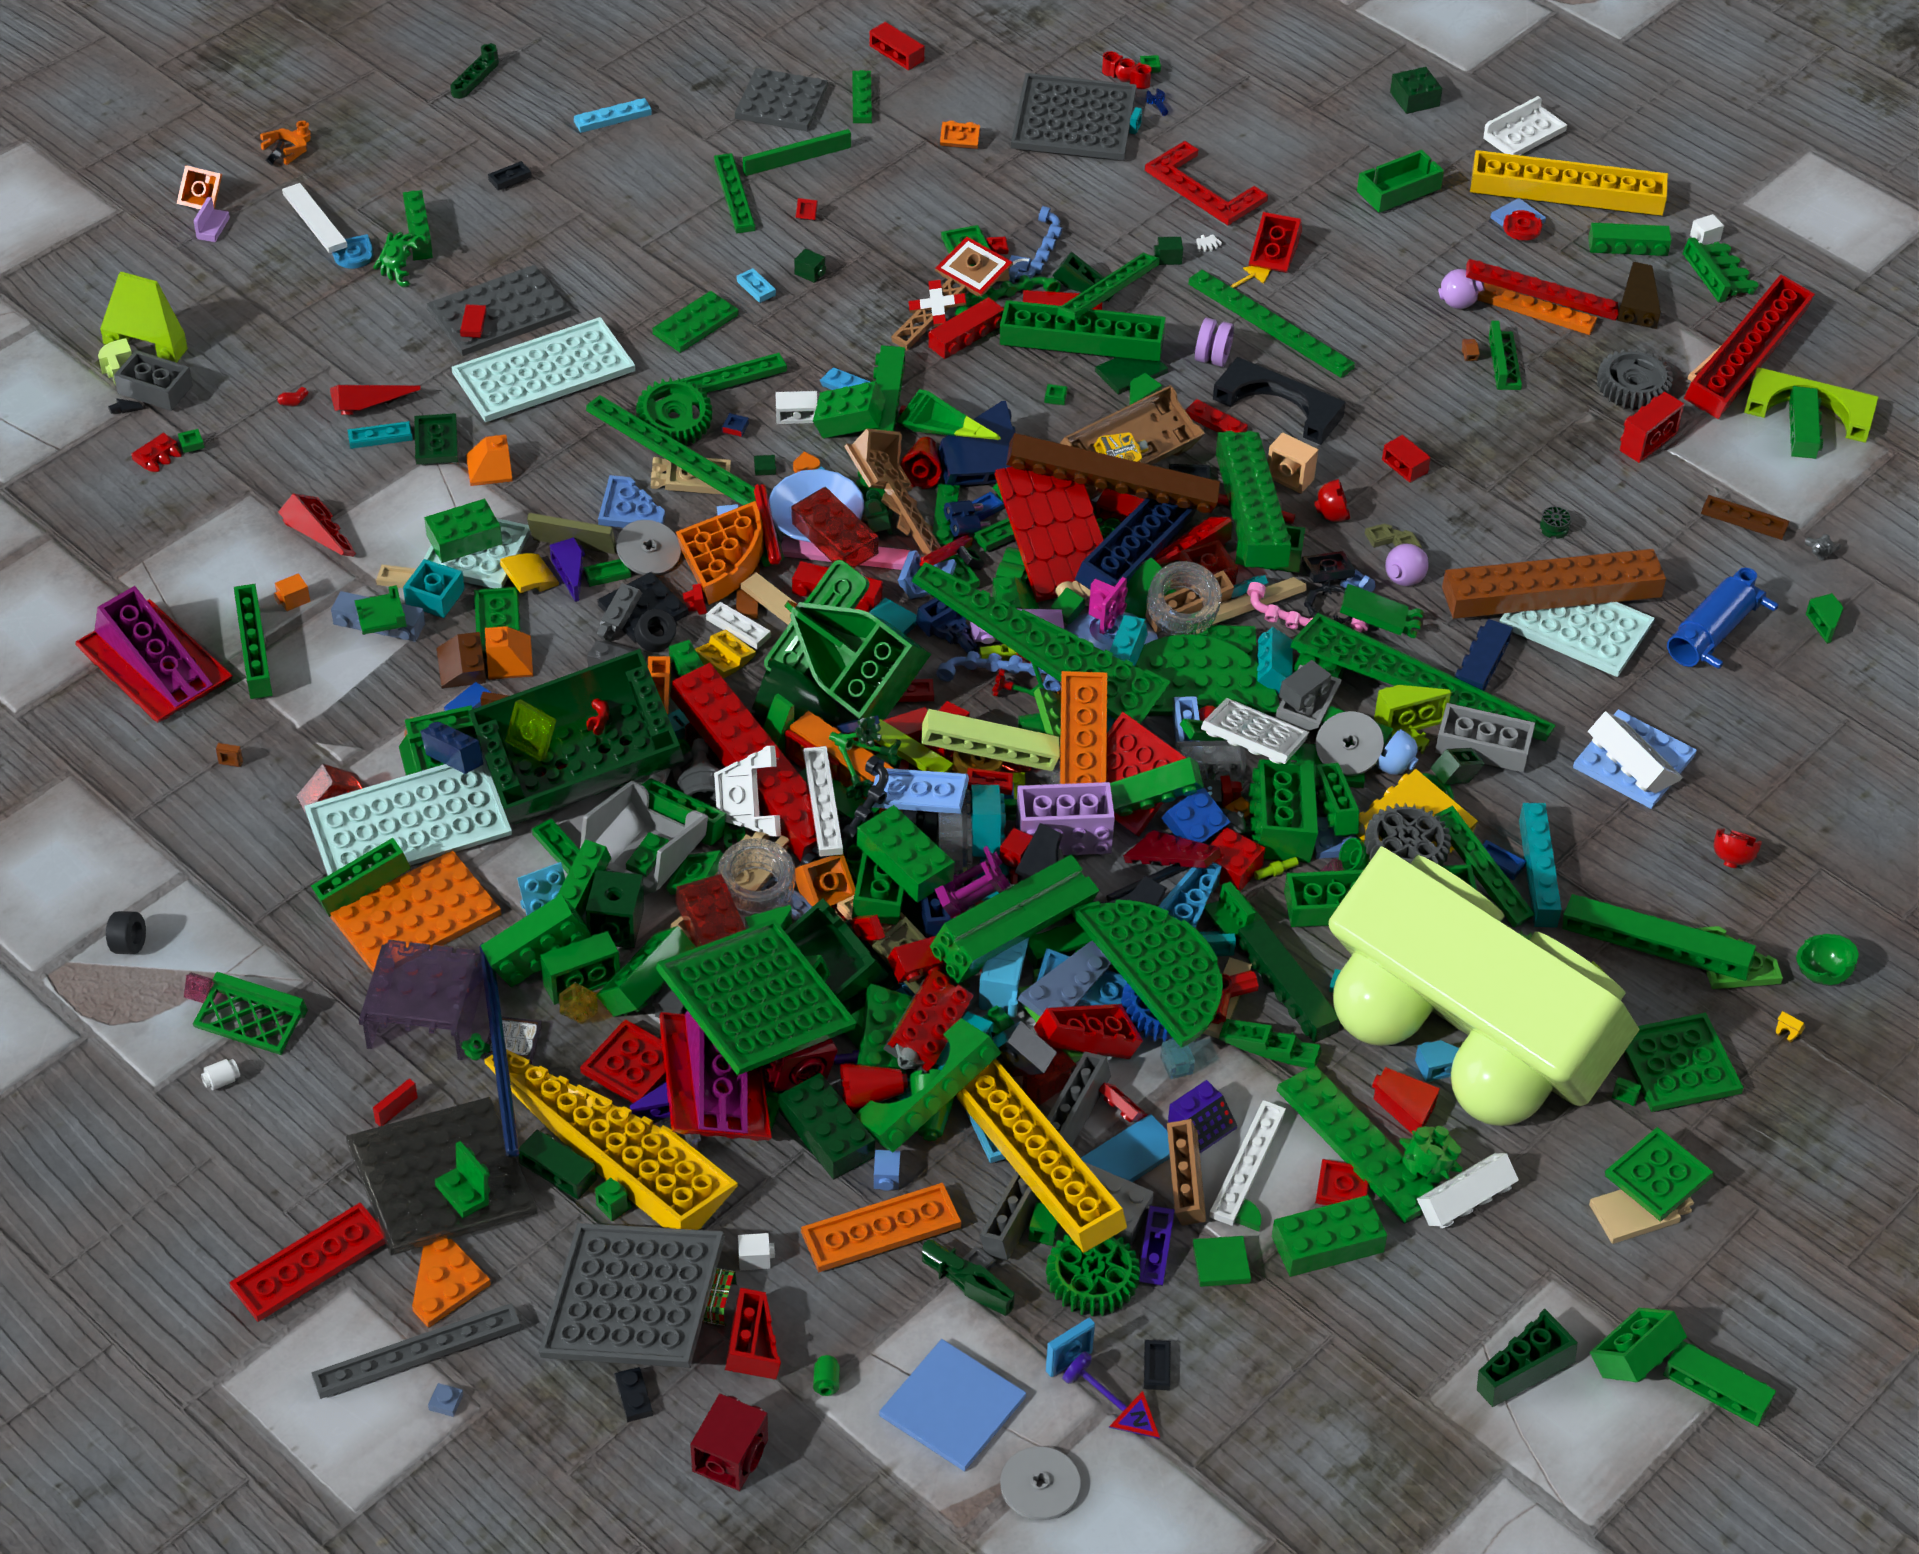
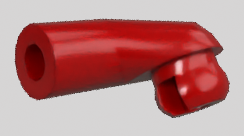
[277,387,308,407]

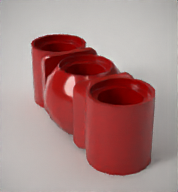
[1102,51,1151,89]

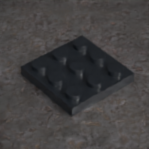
[597,572,689,643]

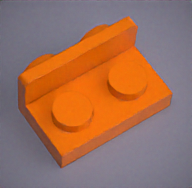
[940,121,980,149]

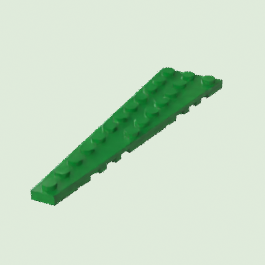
[911,562,1171,724]
[1290,613,1556,742]

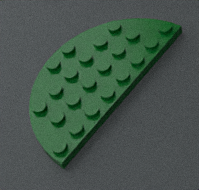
[1135,634,1279,716]
[1071,900,1223,1048]

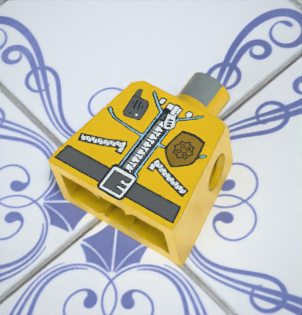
[1094,432,1148,462]

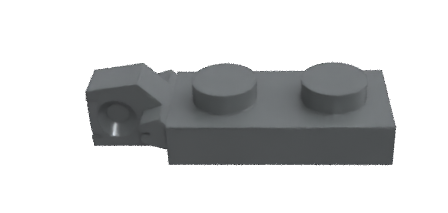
[597,583,642,641]

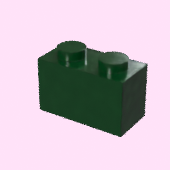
[1431,748,1485,784]

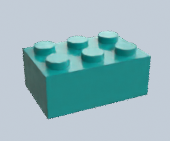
[971,785,1006,857]

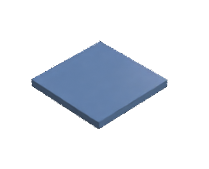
[879,1339,1026,1472]

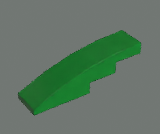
[1219,1019,1322,1068]

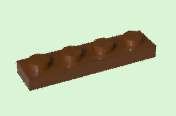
[1701,495,1790,540]

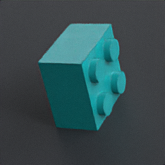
[403,559,465,618]

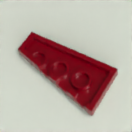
[1123,830,1222,868]

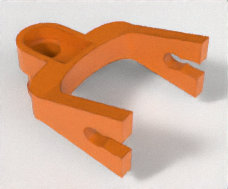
[260,121,311,165]

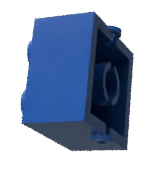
[1162,788,1230,845]

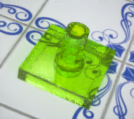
[505,700,556,761]

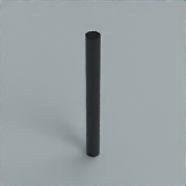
[1106,863,1188,901]

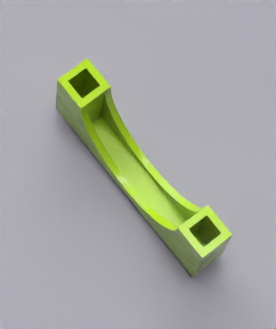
[1744,367,1878,443]

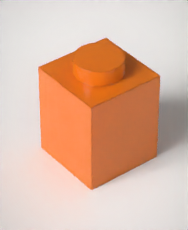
[274,573,311,611]

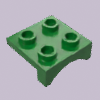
[354,585,406,635]

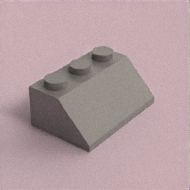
[1275,665,1341,731]

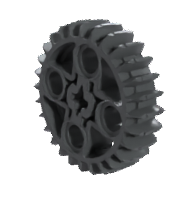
[1364,803,1451,867]

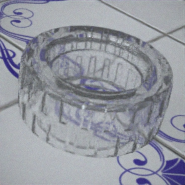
[1147,561,1222,635]
[717,838,796,917]

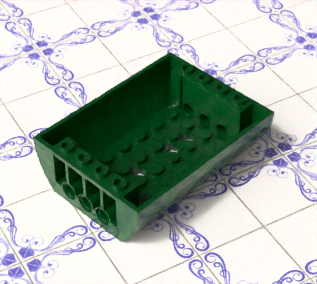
[469,649,684,826]

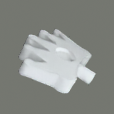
[1196,235,1222,252]

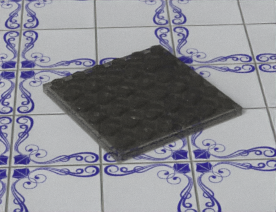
[346,1097,538,1256]

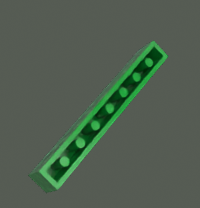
[1562,894,1756,981]

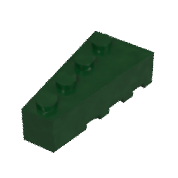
[1477,1309,1578,1407]

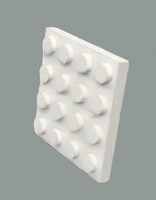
[1201,698,1309,764]

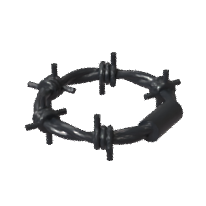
[1304,581,1353,624]

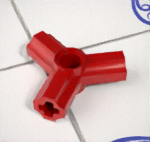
[1211,970,1259,1024]

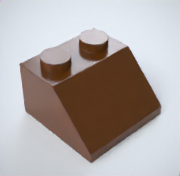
[436,632,486,689]

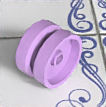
[1195,318,1234,367]

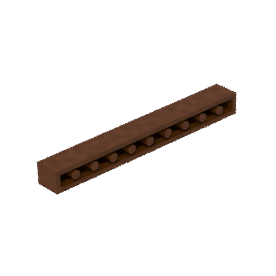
[1006,433,1220,513]

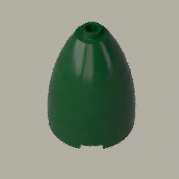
[750,658,841,726]

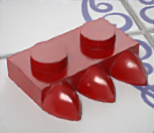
[131,432,182,472]

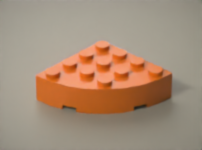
[676,501,765,605]

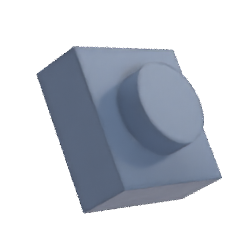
[428,1383,463,1417]

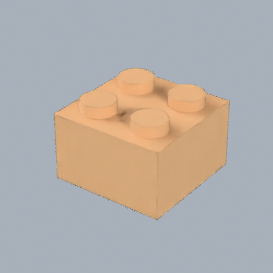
[1268,432,1318,494]

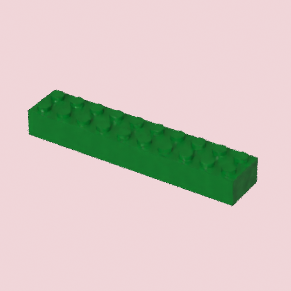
[1216,431,1291,567]

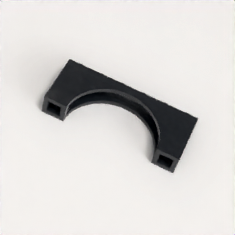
[1213,357,1346,445]
[1015,823,1167,907]

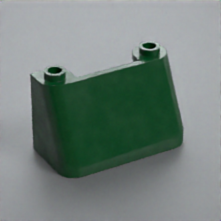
[785,898,889,1003]

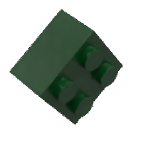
[1390,67,1443,114]

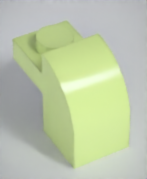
[98,338,132,385]

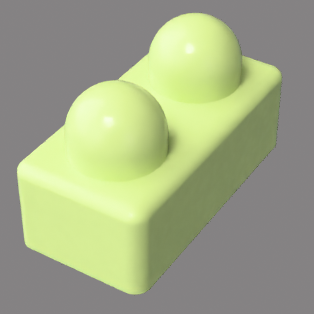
[1329,846,1640,1126]

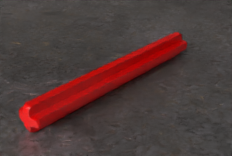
[754,484,782,565]

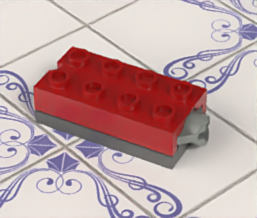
[883,968,974,1074]

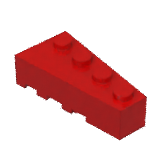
[1034,1004,1143,1060]

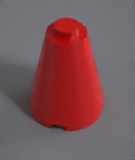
[900,437,942,489]
[840,1063,908,1112]

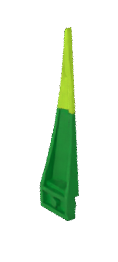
[896,389,1001,440]

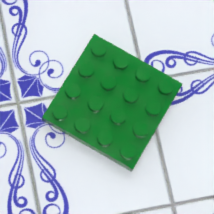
[1623,1013,1744,1112]

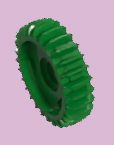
[636,377,712,446]

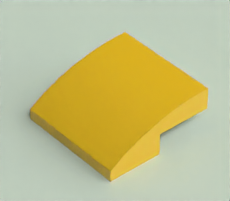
[500,553,559,593]
[695,629,756,678]

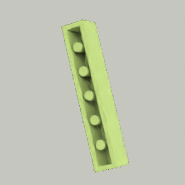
[922,709,1060,771]

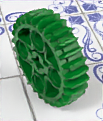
[1046,1235,1140,1316]

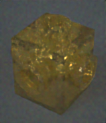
[559,982,598,1024]

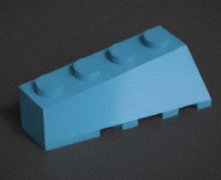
[1158,862,1221,928]

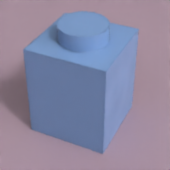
[874,1150,900,1191]

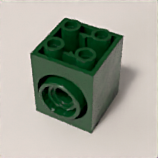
[586,870,644,948]

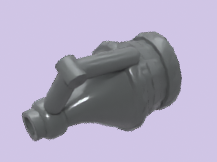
[669,738,719,806]

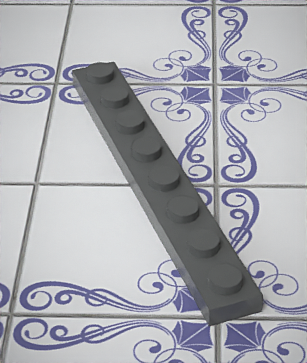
[311,1303,521,1399]

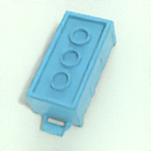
[979,937,1029,1017]

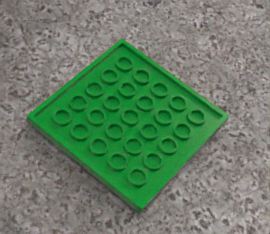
[655,919,857,1076]

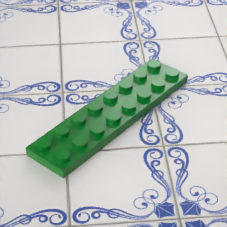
[1276,1066,1435,1224]

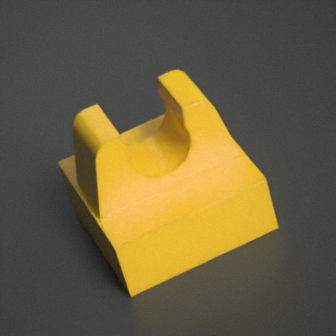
[1775,1011,1805,1042]

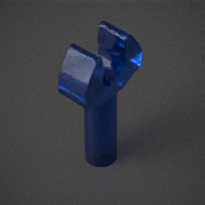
[1146,89,1168,116]

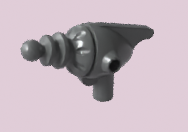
[1805,534,1841,560]
[1221,808,1255,837]

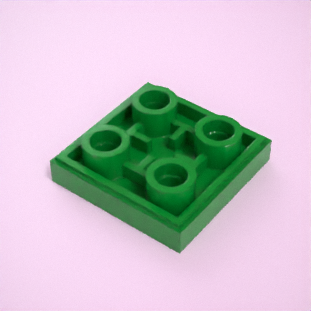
[1193,1236,1251,1287]

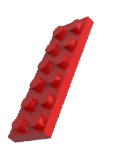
[229,1202,389,1322]

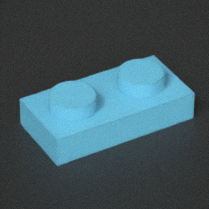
[737,268,776,303]

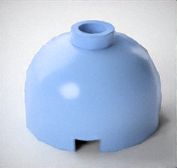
[1376,729,1419,775]

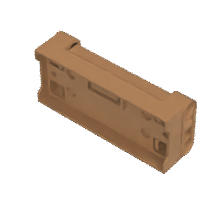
[1060,385,1205,500]

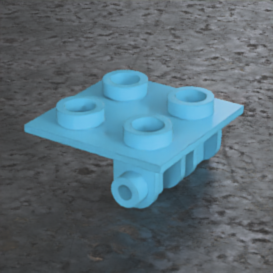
[517,862,565,916]

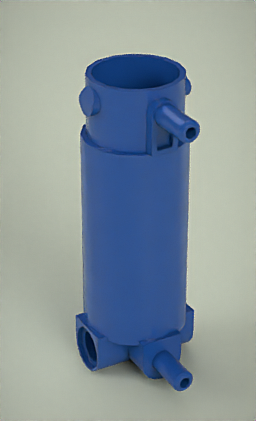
[1667,567,1779,669]

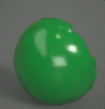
[1796,934,1859,986]

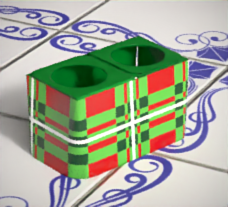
[702,1268,737,1326]

